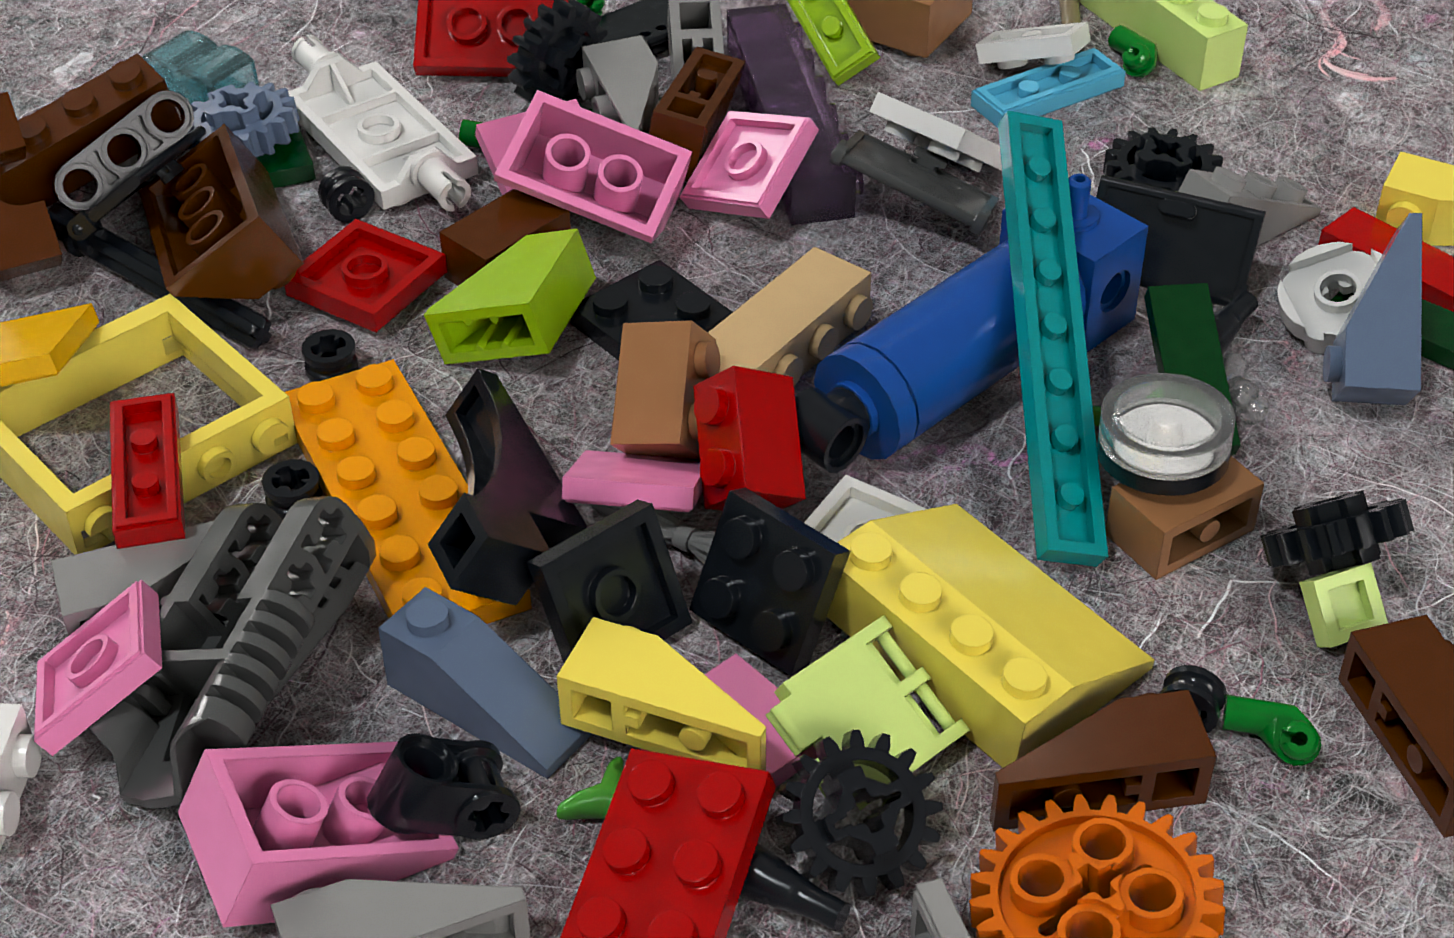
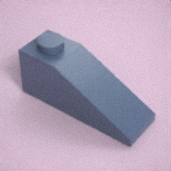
[1323,213,1422,405]
[378,587,592,779]

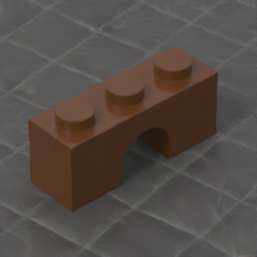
[0,92,62,282]

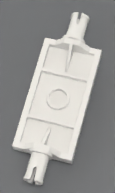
[288,35,479,212]

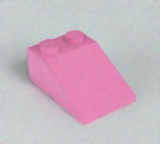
[178,742,459,928]

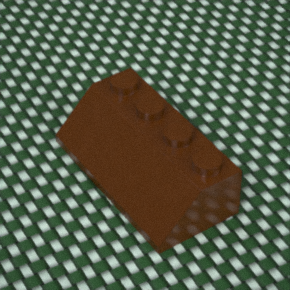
[0,53,181,207]
[139,124,304,300]

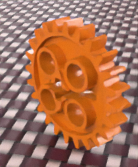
[969,794,1225,938]

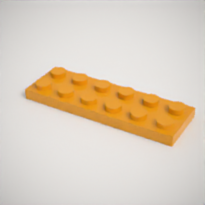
[285,359,532,624]

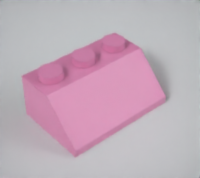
[493,90,692,243]

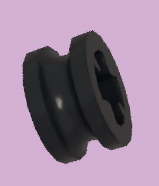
[318,166,375,222]
[302,329,358,382]
[261,459,323,520]
[1159,665,1227,733]

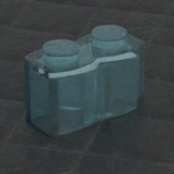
[141,30,259,104]

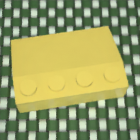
[827,504,1155,768]

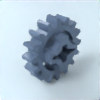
[185,82,300,157]

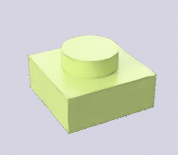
[1299,563,1388,648]

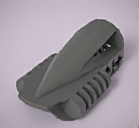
[88,496,376,809]

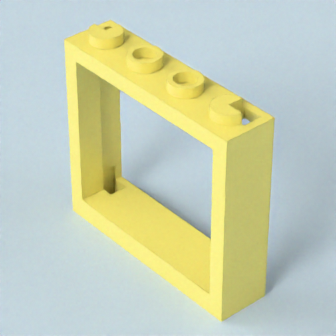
[0,293,298,555]

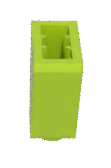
[424,228,596,365]

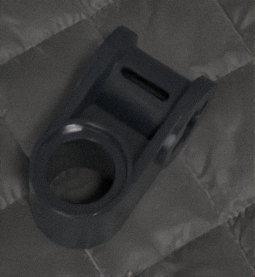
[367,733,521,840]

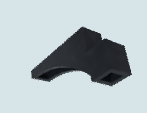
[428,368,588,606]

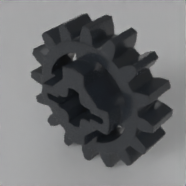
[507,0,608,103]
[1103,127,1223,192]
[1260,490,1414,576]
[775,729,943,898]

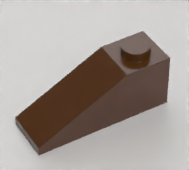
[649,46,746,181]
[1338,614,1454,838]
[990,690,1217,831]

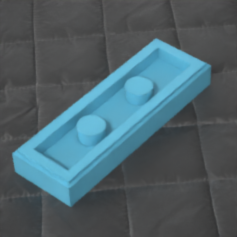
[970,48,1126,128]

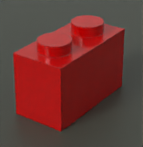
[693,366,806,511]

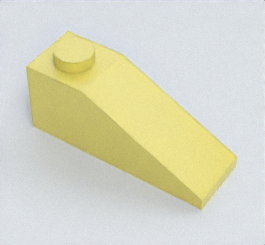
[1375,151,1454,246]
[557,617,766,771]

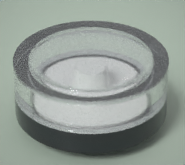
[1097,373,1235,496]

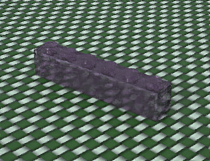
[727,3,864,225]

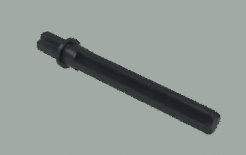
[47,203,272,349]

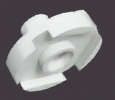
[1277,242,1382,354]

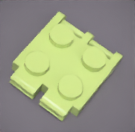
[765,615,970,810]

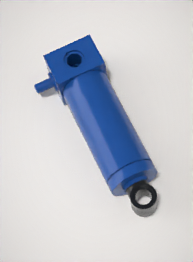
[795,174,1149,473]

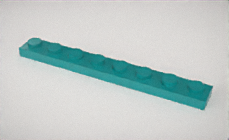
[998,111,1108,567]

